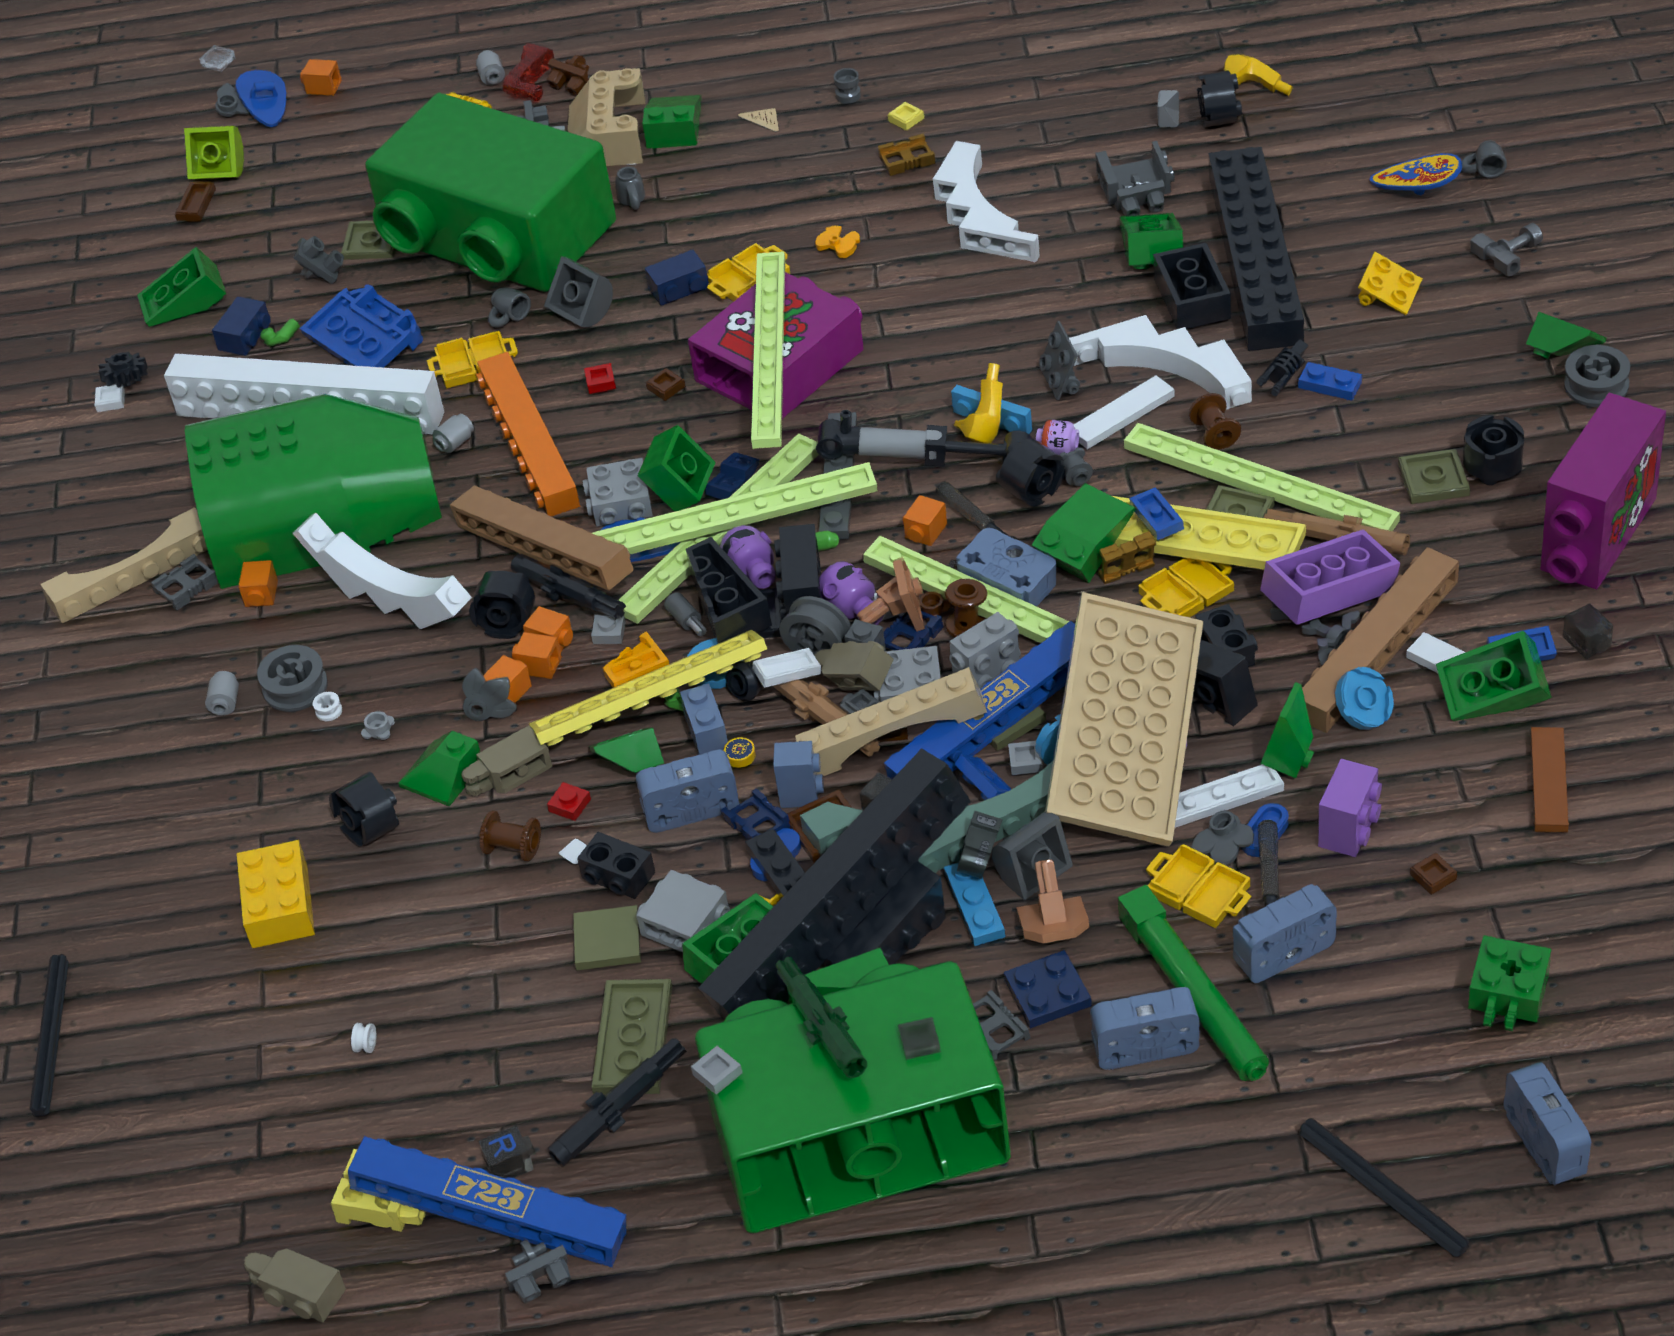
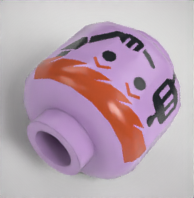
[1036,420,1079,455]

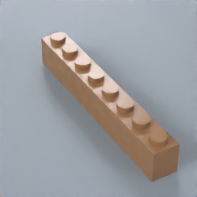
[450,485,634,591]
[1302,547,1459,733]

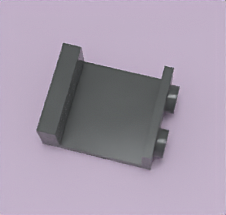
[1095,141,1174,205]

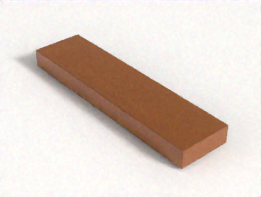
[1531,727,1569,832]

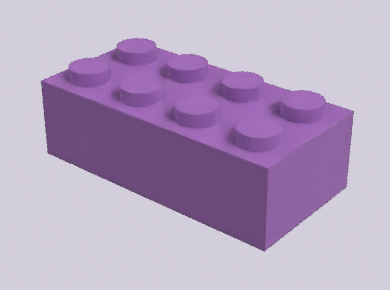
[1261,529,1400,625]

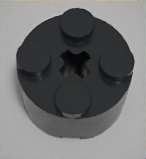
[1196,70,1242,128]
[1463,415,1524,485]
[996,439,1065,507]
[469,571,535,639]
[329,772,399,846]

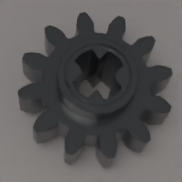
[98,352,148,388]

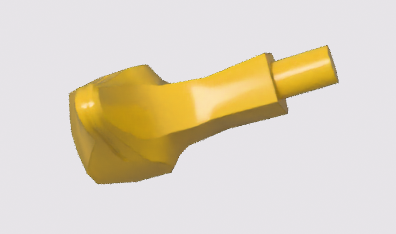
[1223,54,1293,96]
[954,363,1003,443]

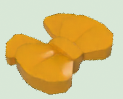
[815,226,860,258]

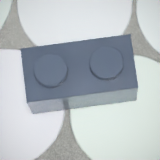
[680,683,728,755]
[773,741,824,808]

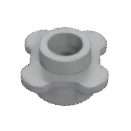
[361,711,395,740]

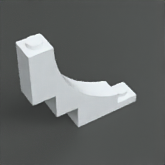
[933,141,1040,262]
[1069,315,1252,410]
[293,513,472,629]

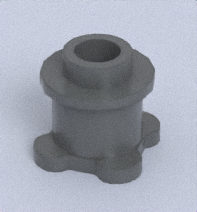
[1060,447,1093,486]

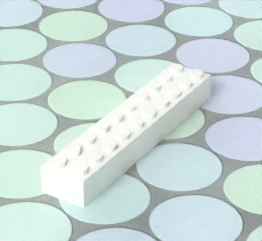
[164,354,444,434]

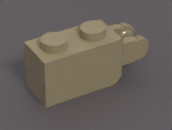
[814,641,894,691]
[462,725,552,796]
[243,1248,346,1322]

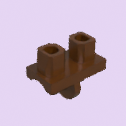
[546,54,589,96]

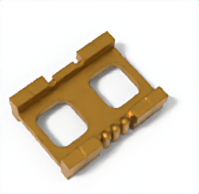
[878,133,936,176]
[1098,531,1156,585]

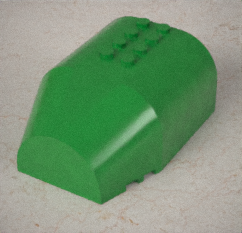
[185,393,442,589]

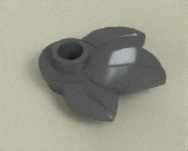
[215,83,250,117]
[462,668,517,721]
[1191,810,1254,865]

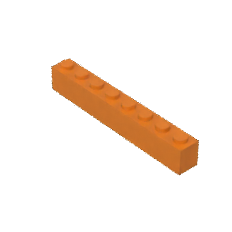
[475,351,580,517]

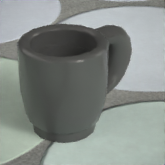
[1461,140,1507,178]
[615,166,645,210]
[488,287,531,328]

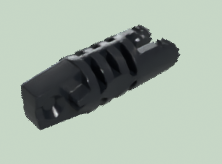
[1256,339,1308,396]

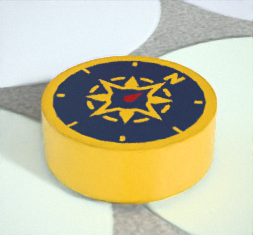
[724,737,756,768]

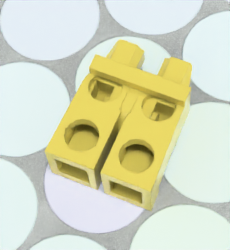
[331,1149,426,1232]

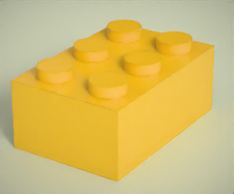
[237,840,315,949]

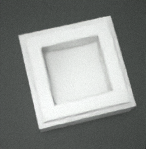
[95,384,125,412]

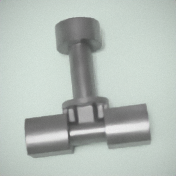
[1470,223,1543,276]

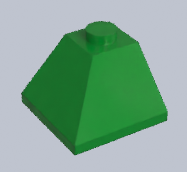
[1526,312,1607,359]
[1261,682,1314,778]
[589,727,664,773]
[398,731,480,807]

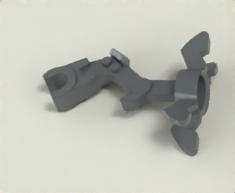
[1270,602,1360,666]

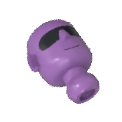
[720,525,776,589]
[819,561,884,625]

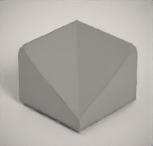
[1157,90,1179,127]

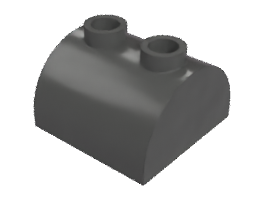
[544,256,613,327]
[992,812,1073,900]

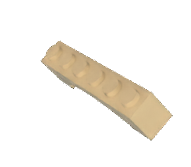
[40,507,208,624]
[795,667,987,776]

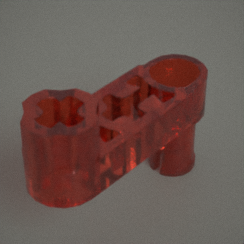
[503,43,554,101]

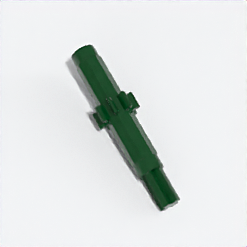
[775,957,867,1078]

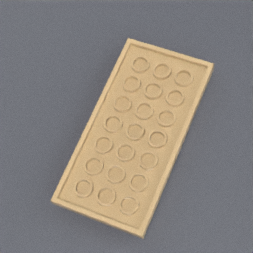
[1045,592,1203,847]

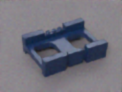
[884,611,944,651]
[720,788,790,840]

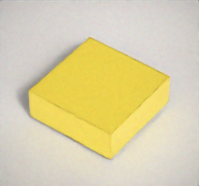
[888,102,924,131]

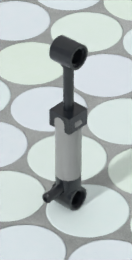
[816,410,1032,467]

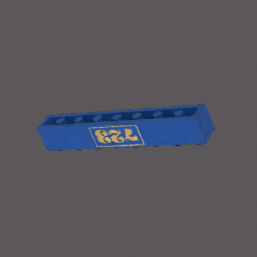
[884,621,1075,782]
[348,1136,626,1267]

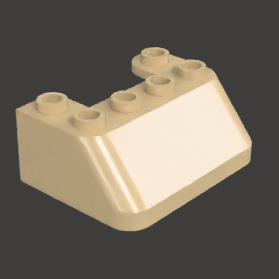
[568,68,646,166]

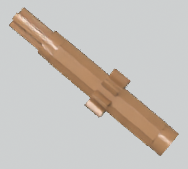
[1264,509,1410,556]
[773,679,880,757]

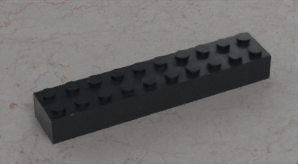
[1209,147,1304,351]
[698,748,971,1020]

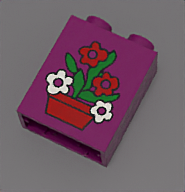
[688,272,864,419]
[1540,392,1666,590]

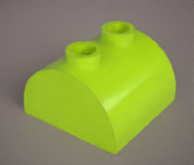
[184,126,244,179]

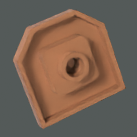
[857,557,925,631]
[1016,859,1090,943]

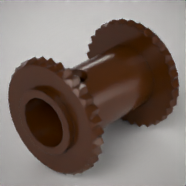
[1189,393,1241,450]
[945,579,988,637]
[479,810,541,862]

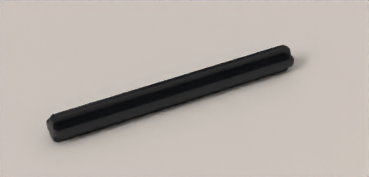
[30,954,69,1117]
[1300,1118,1469,1257]

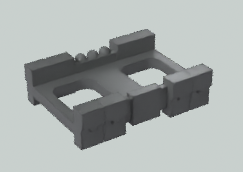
[151,554,219,610]
[973,990,1030,1061]

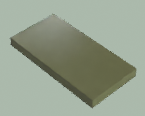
[592,979,673,1094]

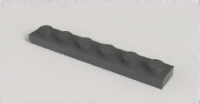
[819,412,857,539]

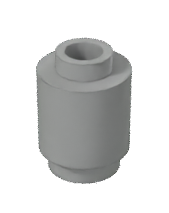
[476,50,505,85]
[433,414,474,453]
[205,671,239,715]

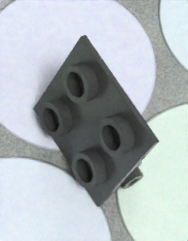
[1039,321,1080,400]

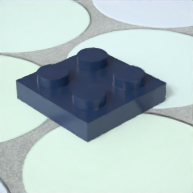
[1003,950,1092,1029]

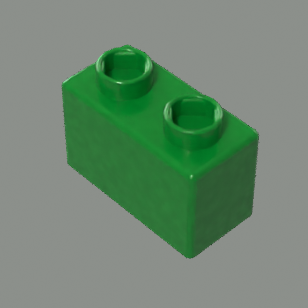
[365,93,616,292]
[695,961,1011,1233]

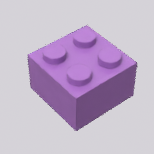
[1318,759,1382,857]

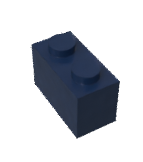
[644,249,709,306]
[212,296,271,356]

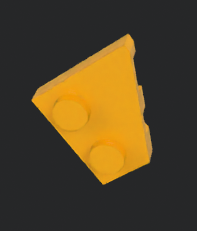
[603,631,669,688]

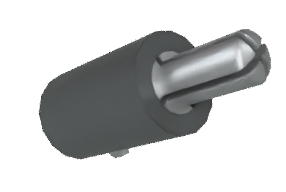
[664,592,707,636]

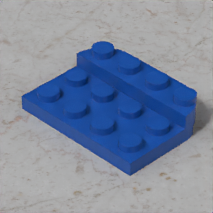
[300,284,423,368]

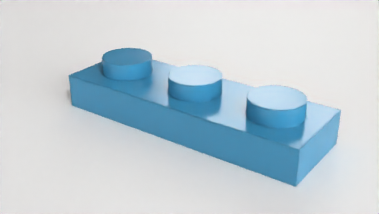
[951,385,1032,434]
[944,863,1005,946]

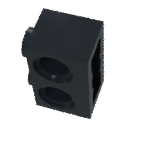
[1195,604,1258,667]
[577,832,656,899]

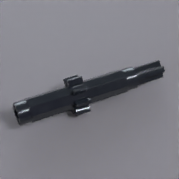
[511,554,626,618]
[547,1038,687,1167]

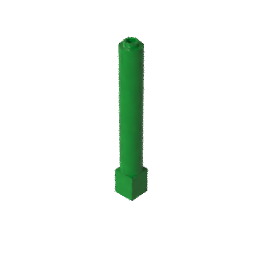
[1118,884,1269,1081]

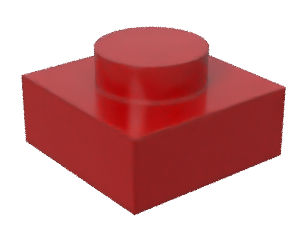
[584,363,616,394]
[547,782,591,821]

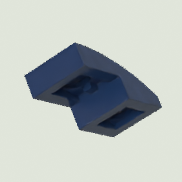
[706,452,759,499]

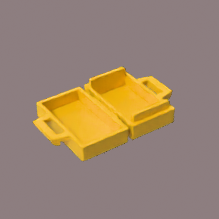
[707,243,790,302]
[427,331,518,388]
[1139,558,1234,618]
[1146,844,1252,928]

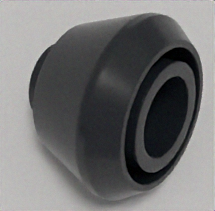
[727,661,764,701]

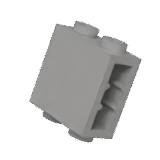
[583,458,653,527]
[949,612,1021,689]
[874,646,941,702]
[636,870,730,952]

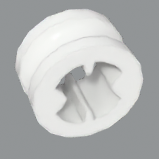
[313,692,342,722]
[351,1023,376,1053]

